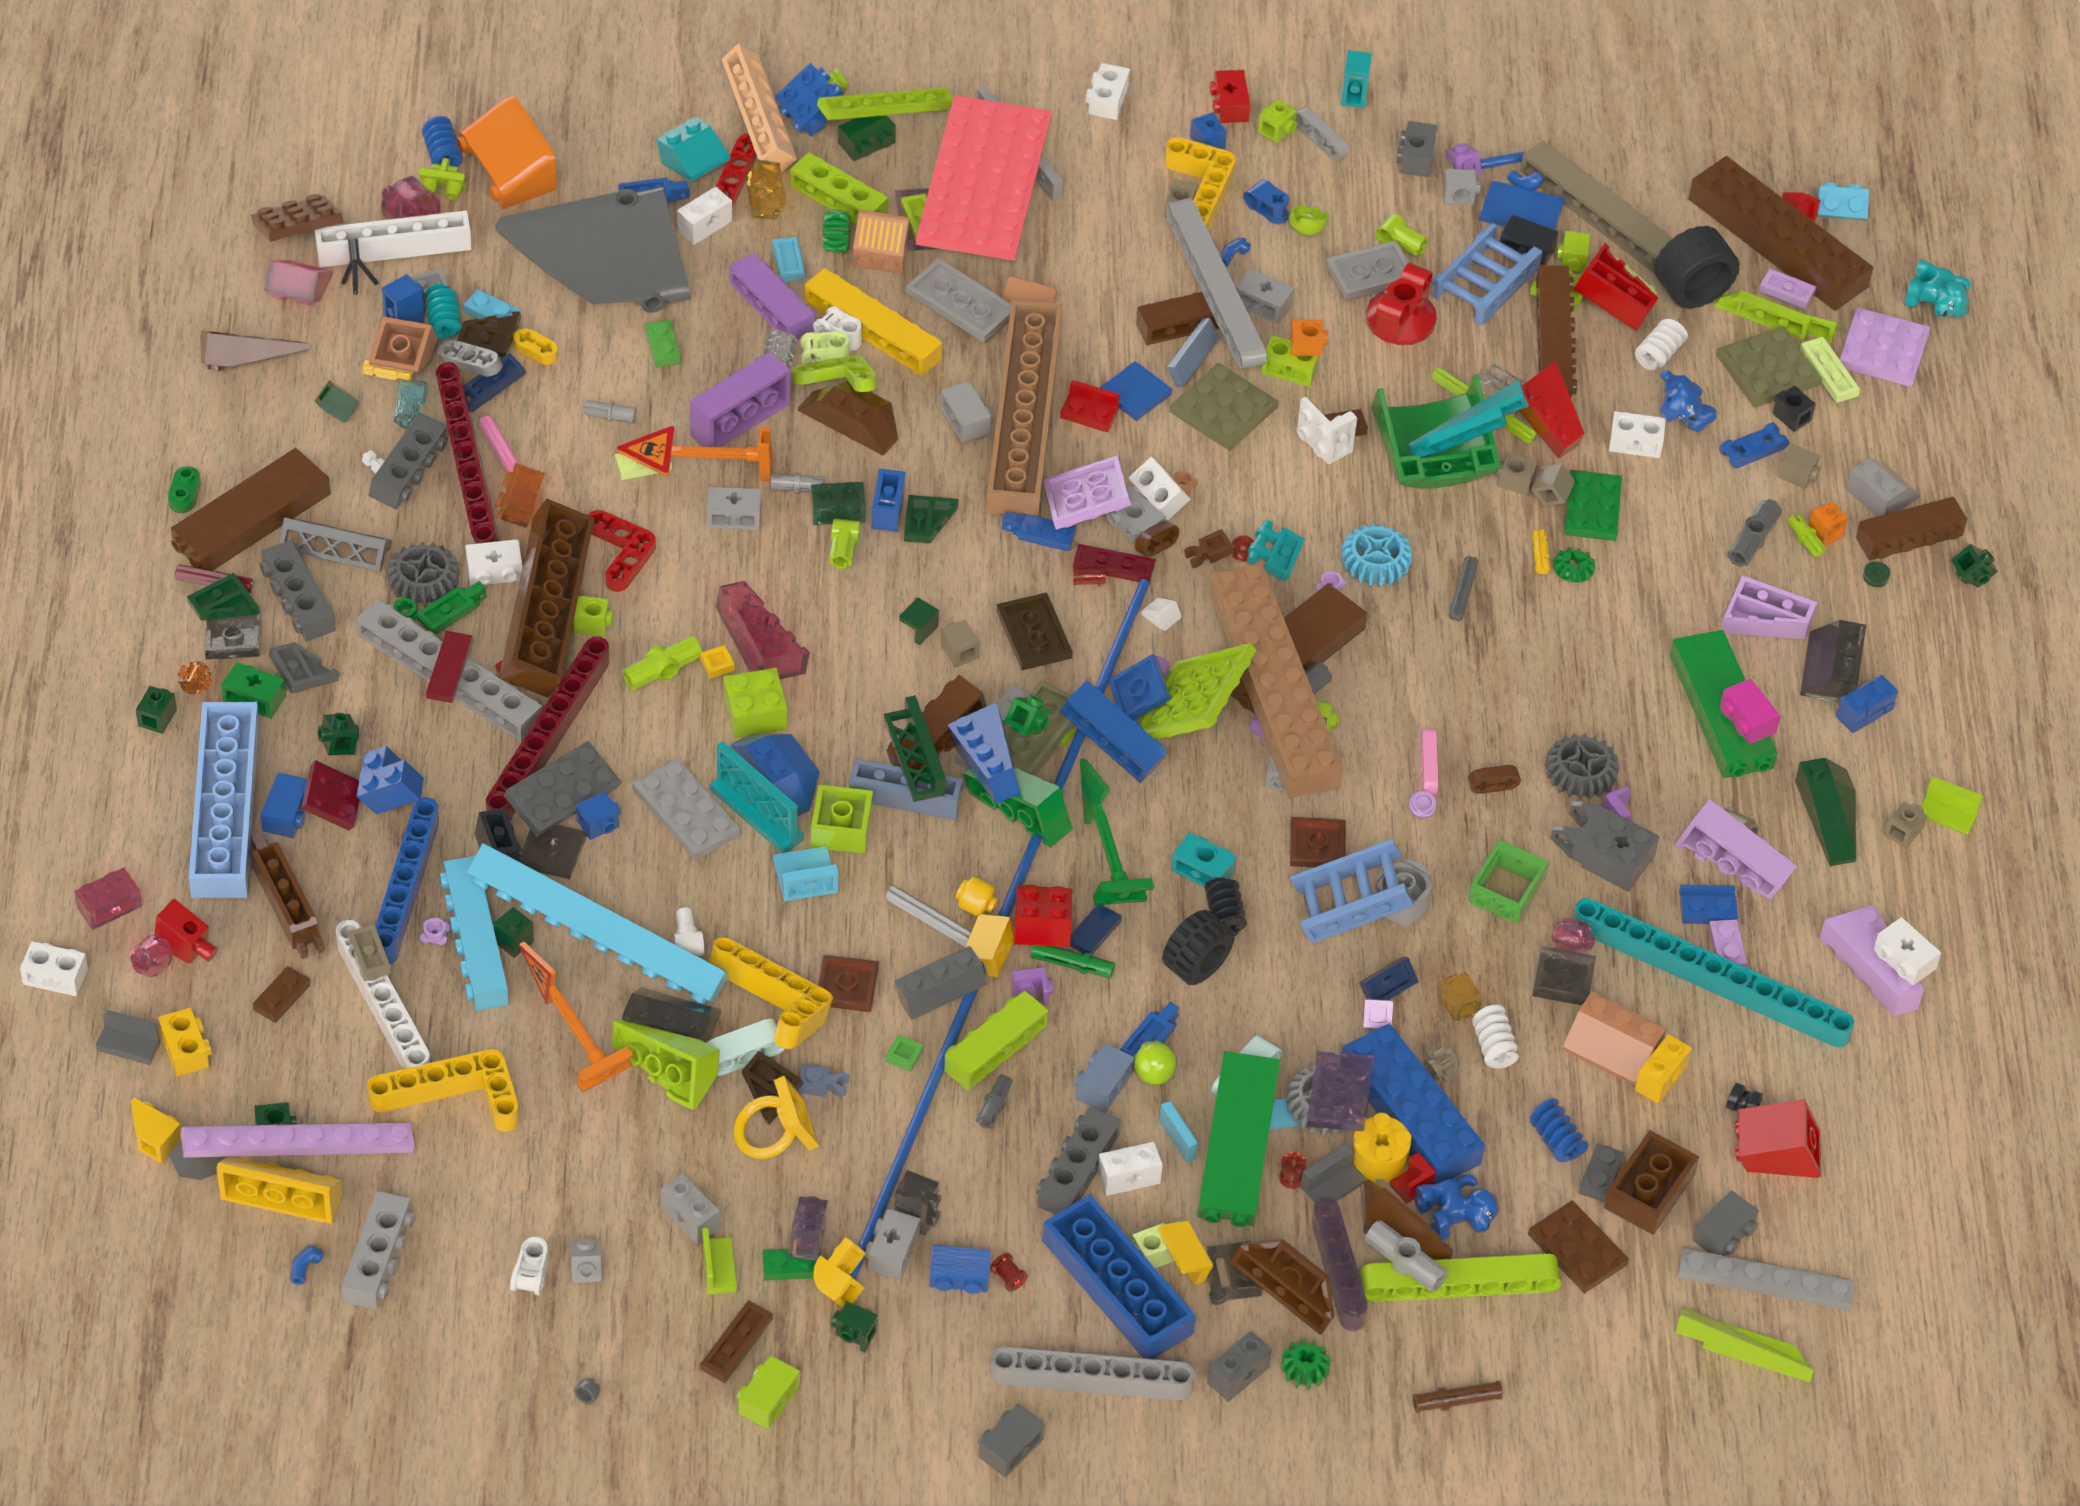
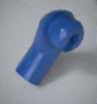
[1220,237,1251,267]
[290,1245,323,1285]

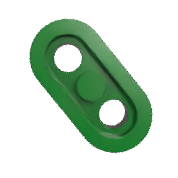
[168,466,201,513]

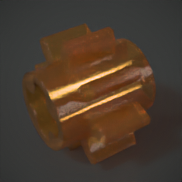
[177,661,212,695]

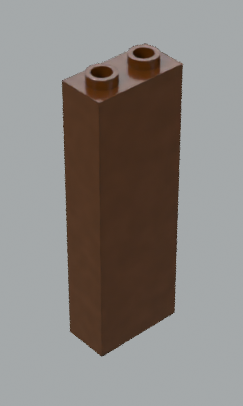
[171,448,331,571]
[1230,583,1367,715]

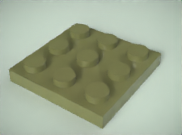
[1716,326,1822,408]
[1170,362,1279,451]

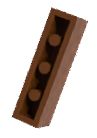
[1136,292,1220,346]
[1856,496,1967,561]

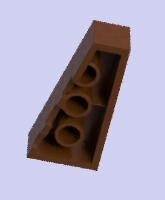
[886,675,987,770]

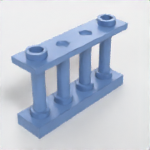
[1433,223,1542,326]
[1290,839,1415,943]

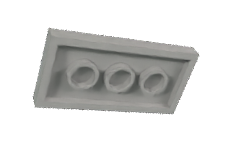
[906,258,1011,343]
[632,758,740,861]

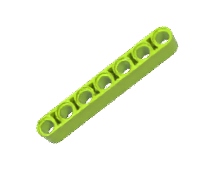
[1360,1254,1561,1302]

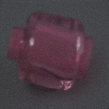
[1552,917,1595,957]
[130,935,172,977]

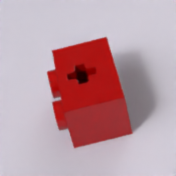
[1210,69,1251,123]

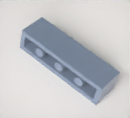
[850,758,963,820]

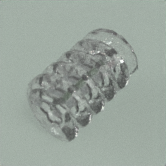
[760,330,798,369]

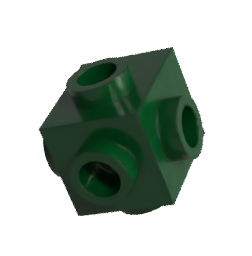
[1951,544,1998,588]
[318,713,359,756]

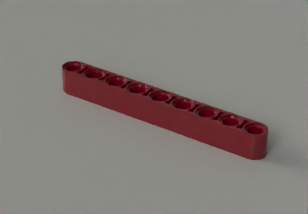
[436,362,500,544]
[485,636,609,820]

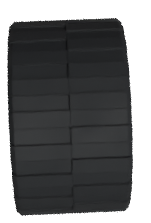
[1654,226,1740,309]

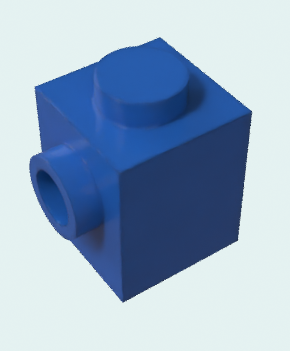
[1190,112,1227,149]
[576,792,621,840]

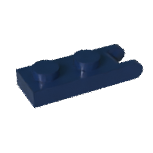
[464,353,527,412]

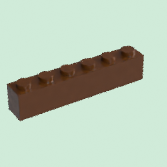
[1536,265,1577,398]

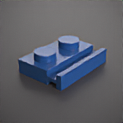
[1679,885,1738,924]

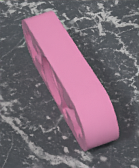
[1420,728,1438,796]

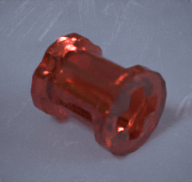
[1279,1152,1307,1189]
[990,1253,1028,1292]

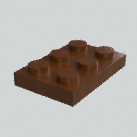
[1528,1200,1629,1294]

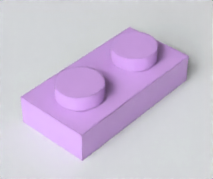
[1759,269,1816,309]
[1708,919,1747,967]

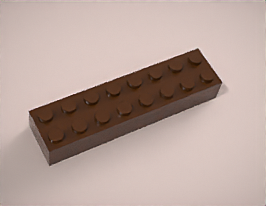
[1688,156,1874,311]
[499,498,594,698]

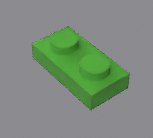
[645,319,681,368]

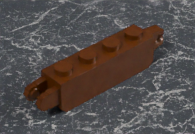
[250,833,325,959]

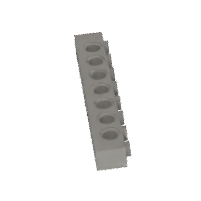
[356,599,542,742]

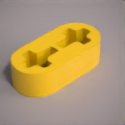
[514,328,558,365]

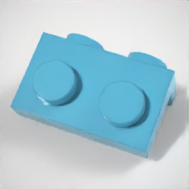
[1816,183,1869,221]

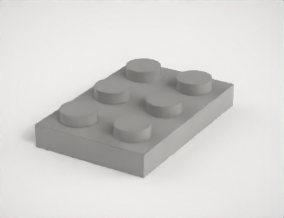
[1326,241,1408,300]

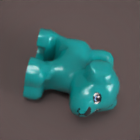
[1904,259,1972,318]

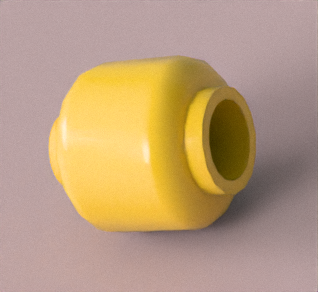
[955,877,999,917]

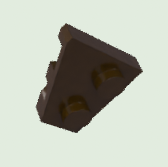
[741,1051,804,1125]

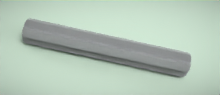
[885,885,971,947]

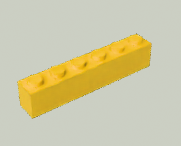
[804,268,943,377]

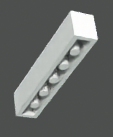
[315,211,471,268]

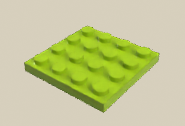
[1139,643,1257,740]

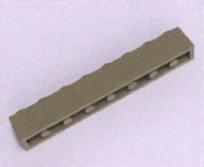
[1520,140,1673,274]

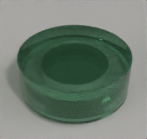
[1863,561,1890,587]

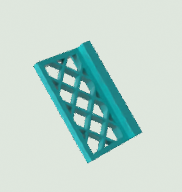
[710,741,804,853]

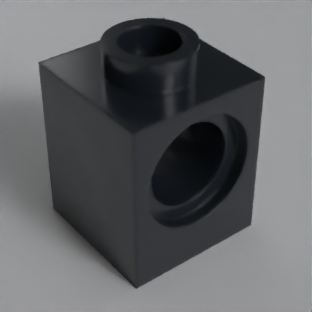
[1773,385,1816,432]

